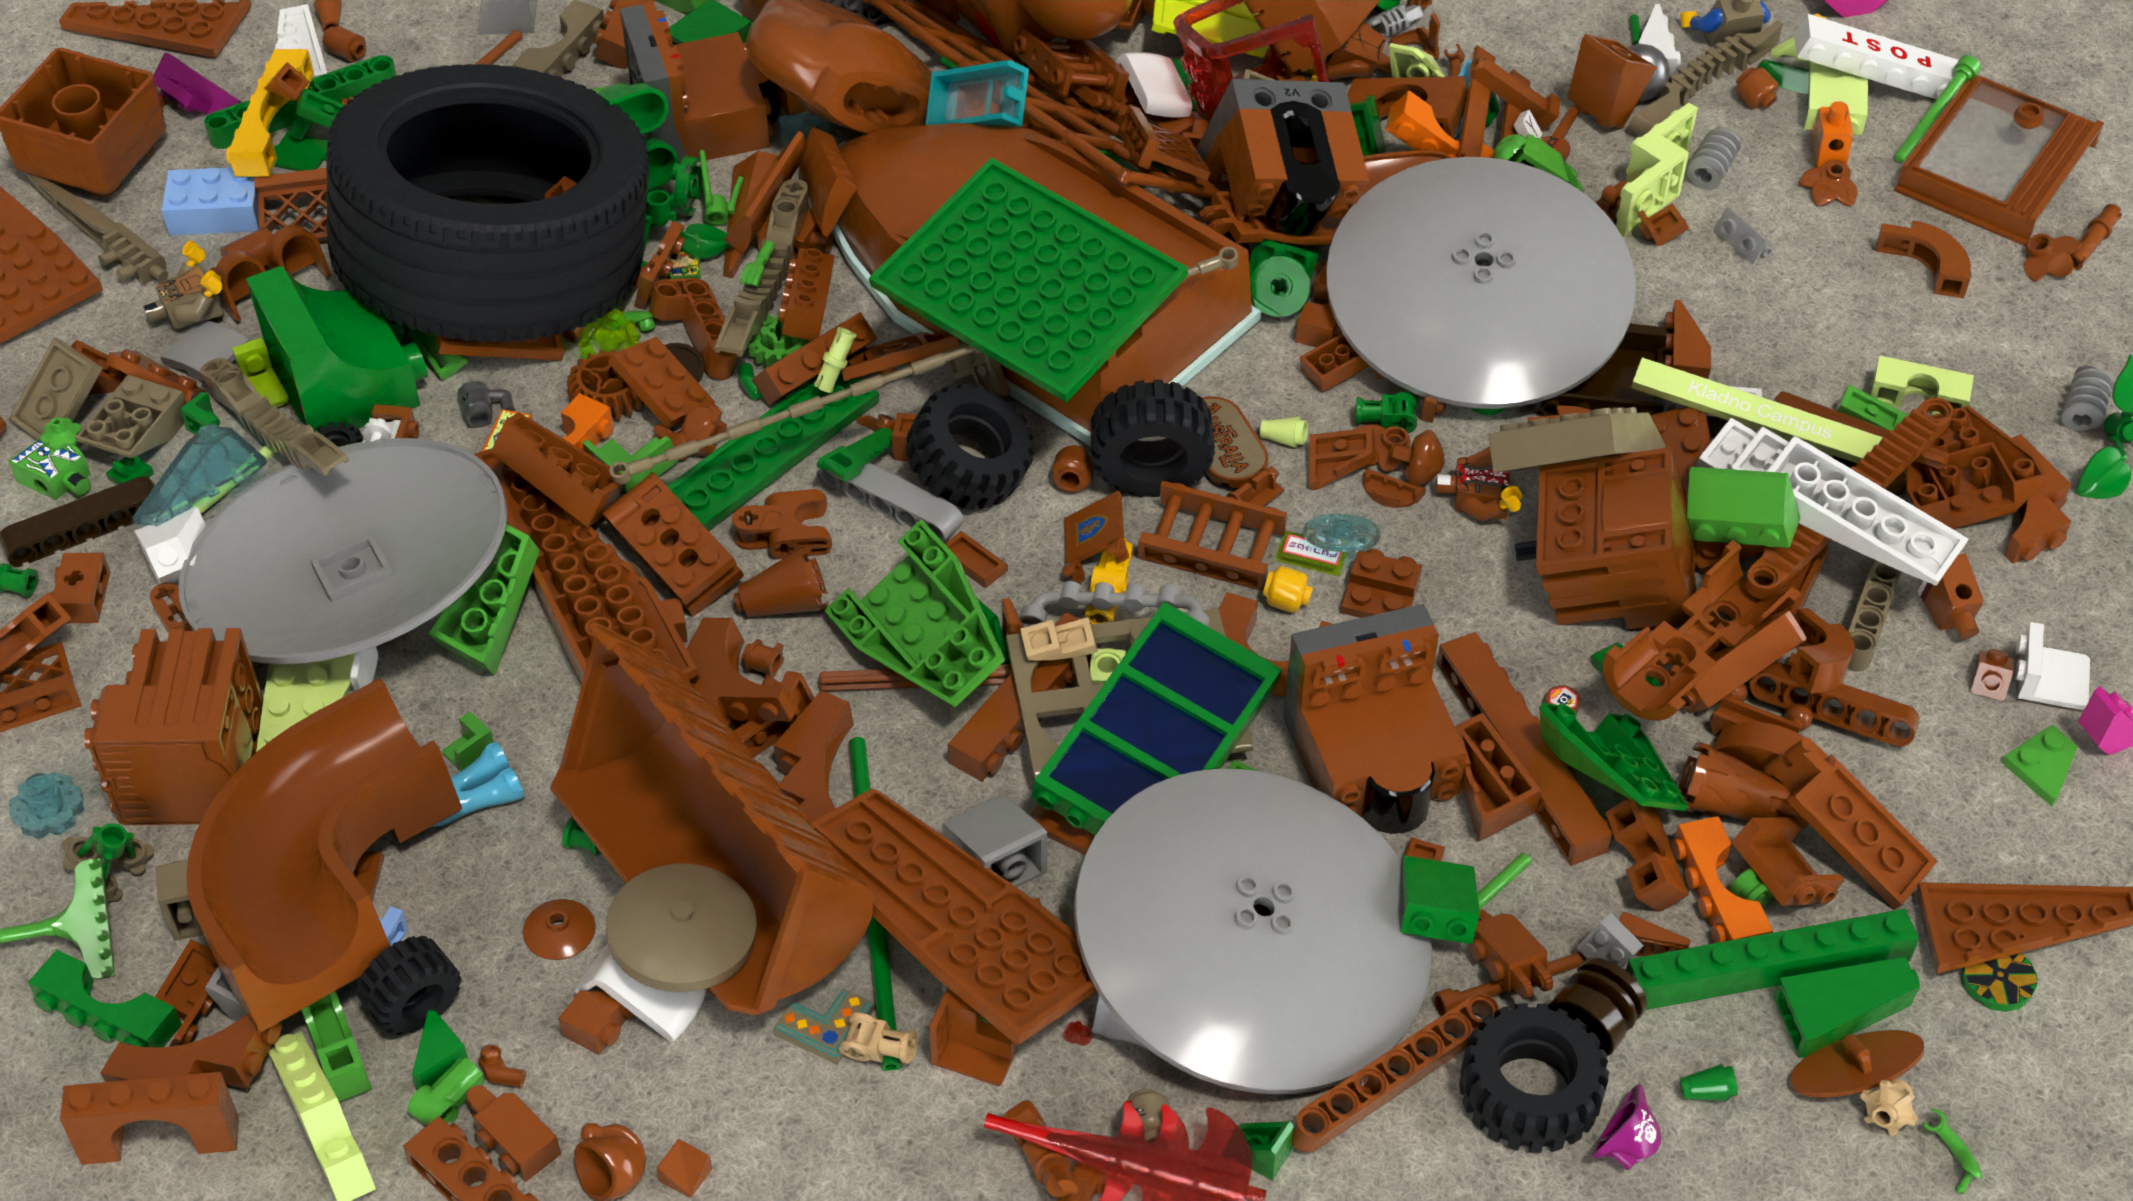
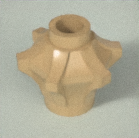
[1859,1079,1919,1136]

